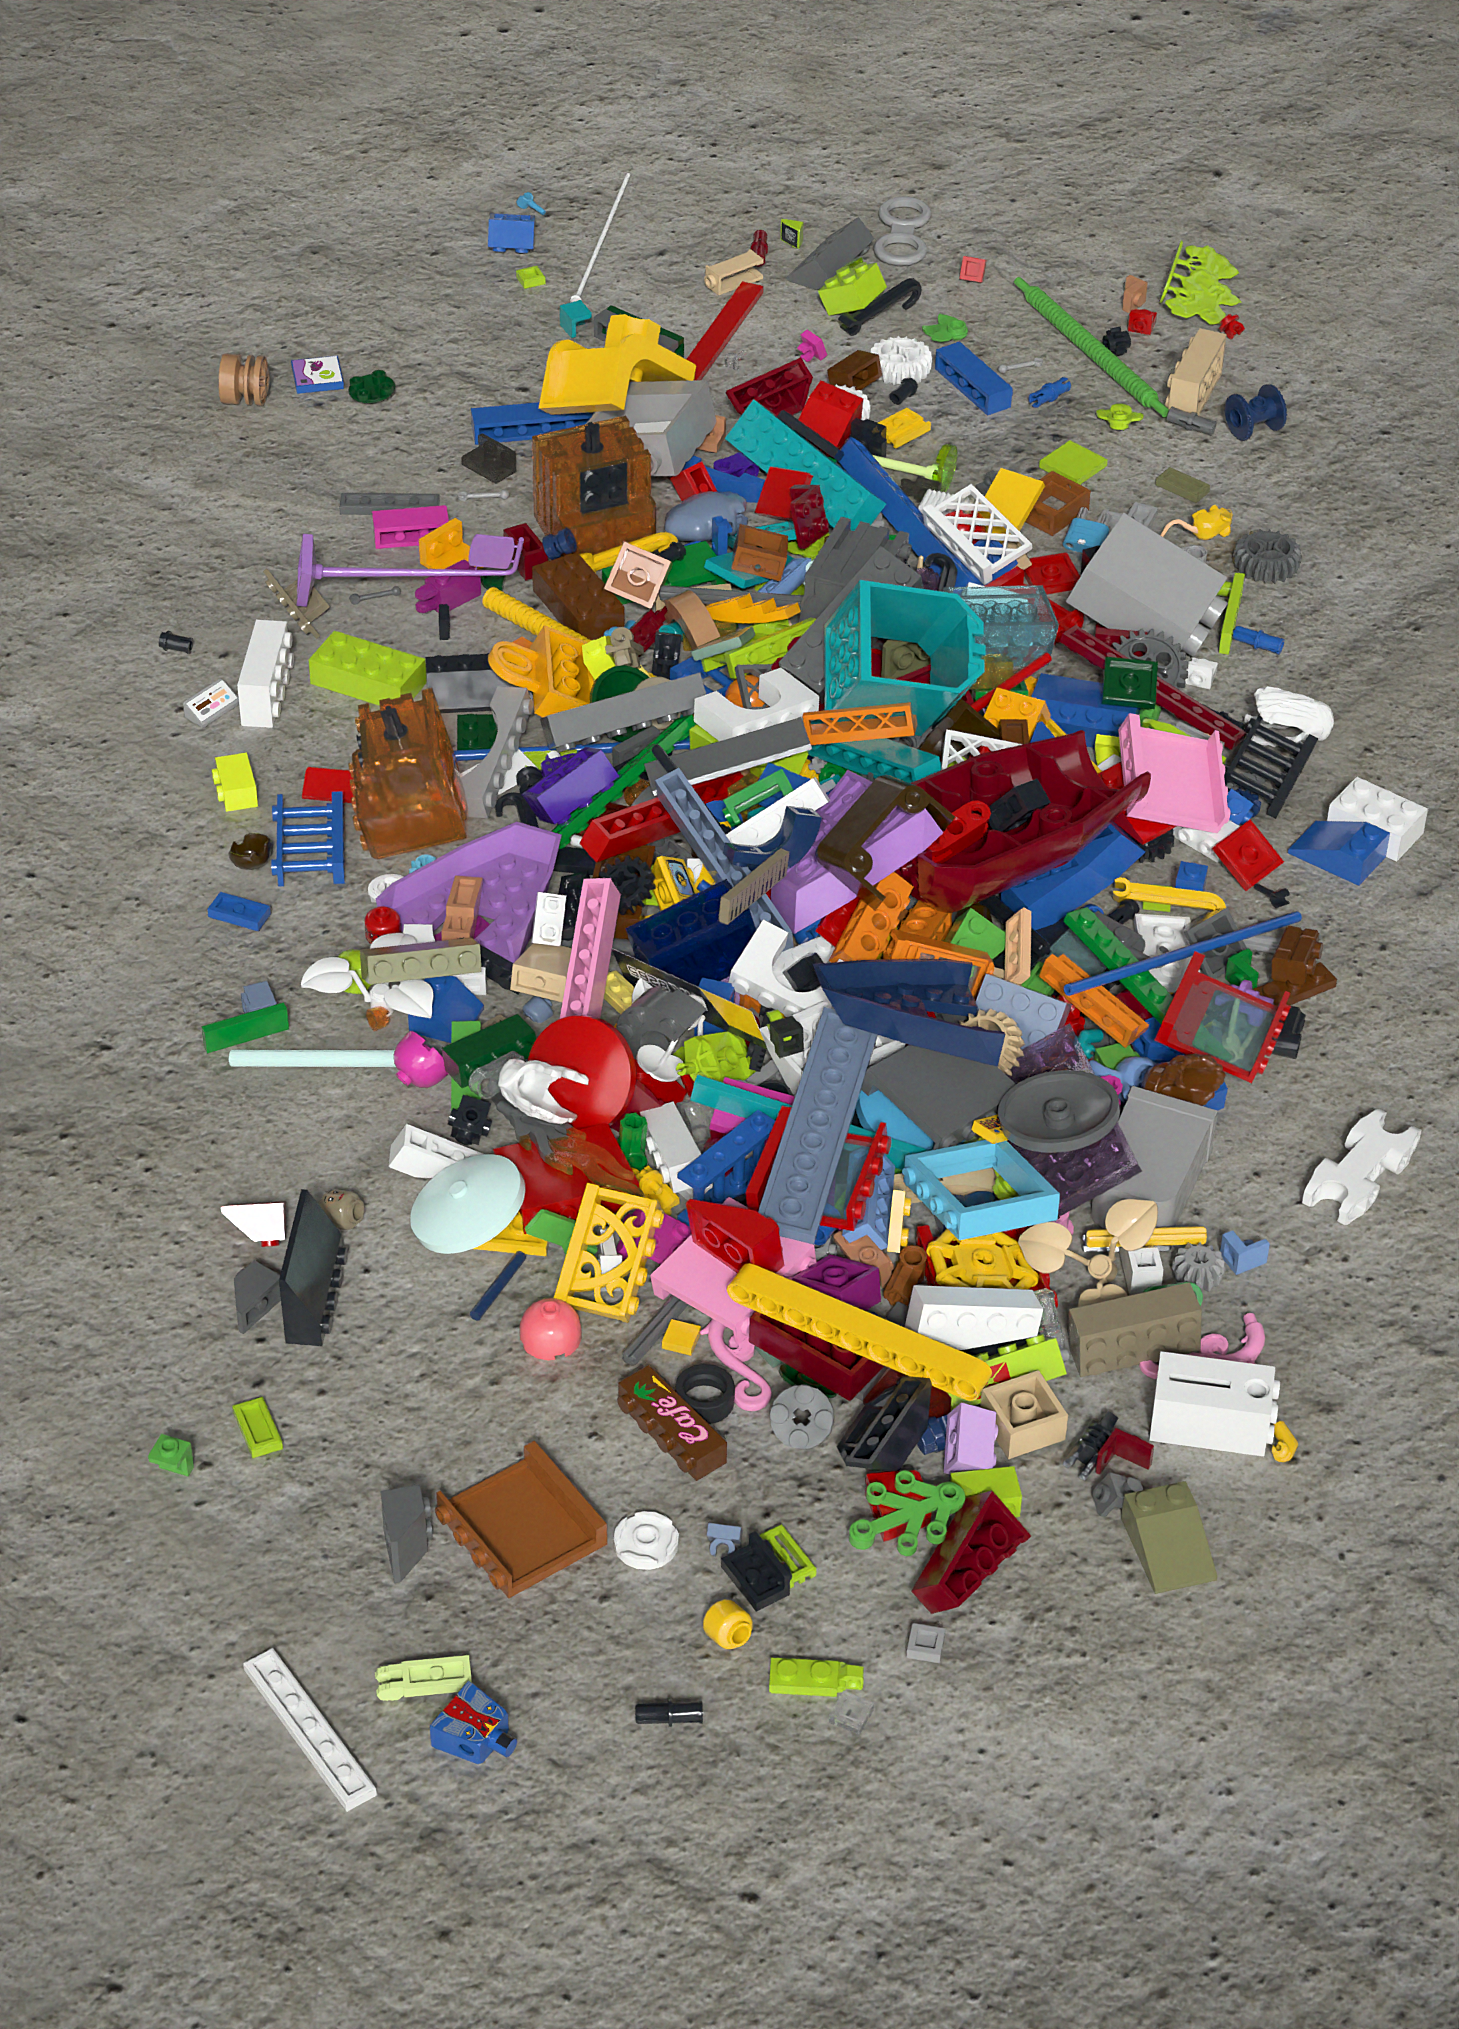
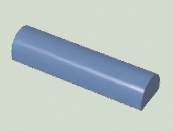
[738,558,812,629]

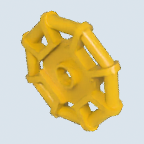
[927,1228,1039,1290]

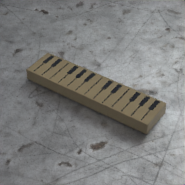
[719,848,789,925]

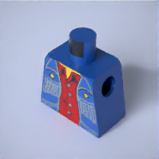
[430,1681,517,1764]

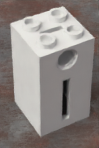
[1149,1351,1280,1456]

